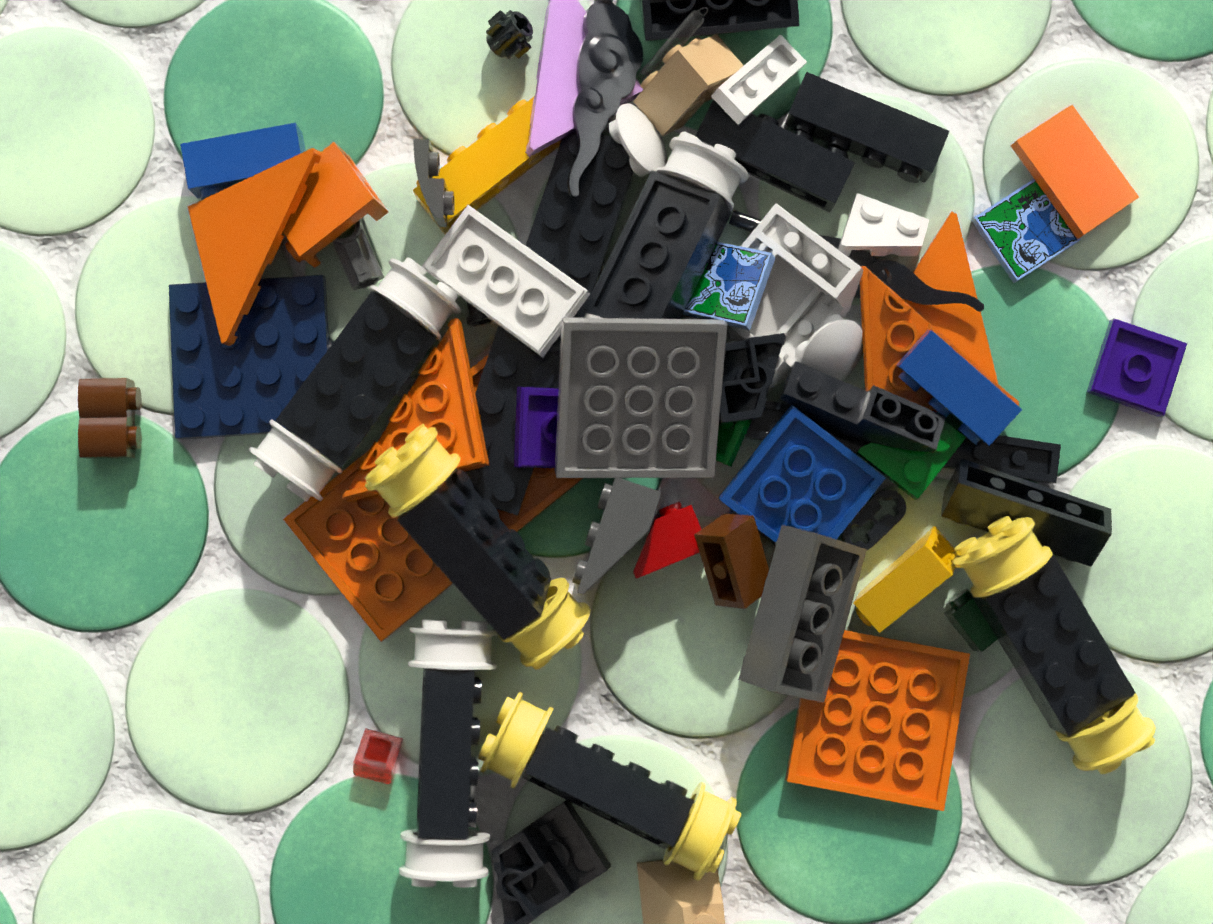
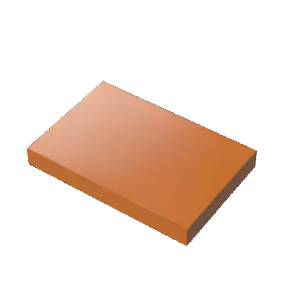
[1011,105,1139,239]

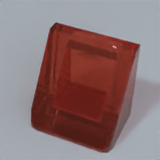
[353,728,403,784]

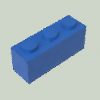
[180,123,306,200]
[896,330,1022,445]

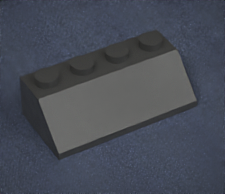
[738,525,867,703]

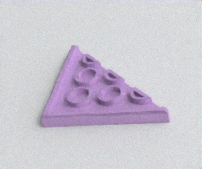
[526,0,643,157]

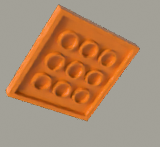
[785,630,970,811]

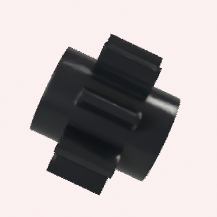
[486,10,533,59]

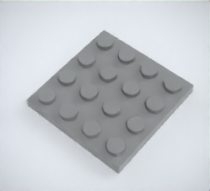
[555,318,727,478]

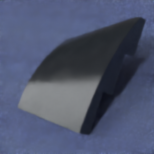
[719,333,786,426]
[491,800,611,924]

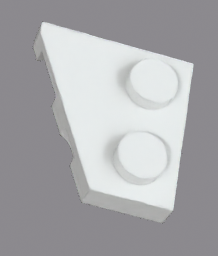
[838,193,929,256]

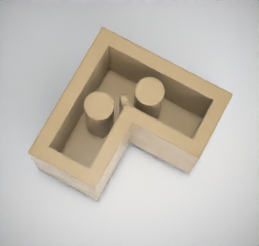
[633,34,744,136]

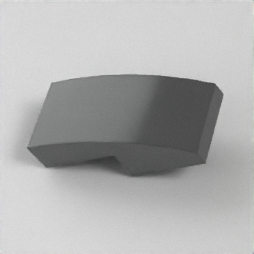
[413,139,455,227]

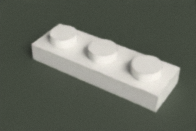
[711,34,807,125]

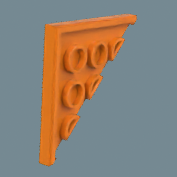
[188,148,321,346]
[903,211,998,383]
[859,266,1019,412]
[341,318,489,502]

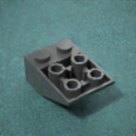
[572,477,662,595]

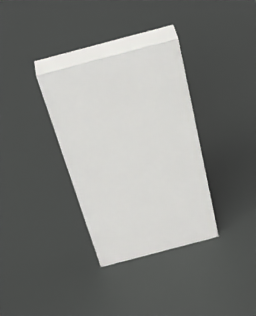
[422,205,590,357]

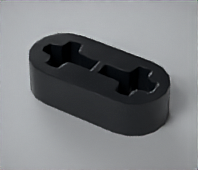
[840,489,906,550]

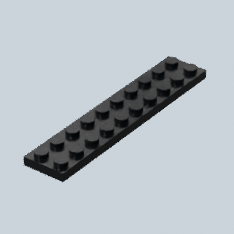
[465,132,634,516]

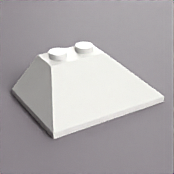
[681,203,864,389]

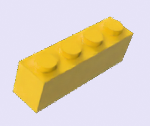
[413,96,562,235]

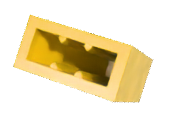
[853,526,957,633]

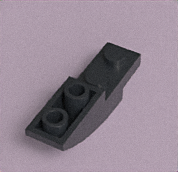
[779,361,946,453]

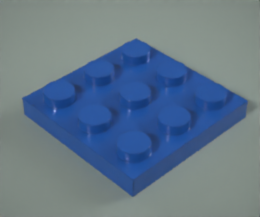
[718,405,886,543]

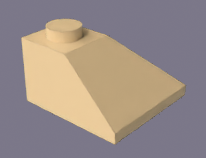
[637,860,725,924]

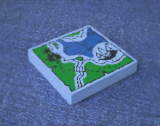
[971,179,1081,283]
[683,242,775,330]

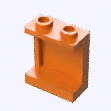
[282,142,389,268]

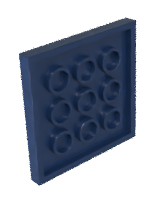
[169,275,329,440]

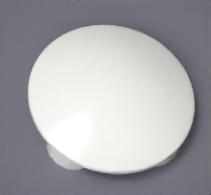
[609,104,667,177]
[795,314,863,381]

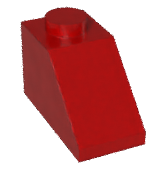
[633,501,701,579]

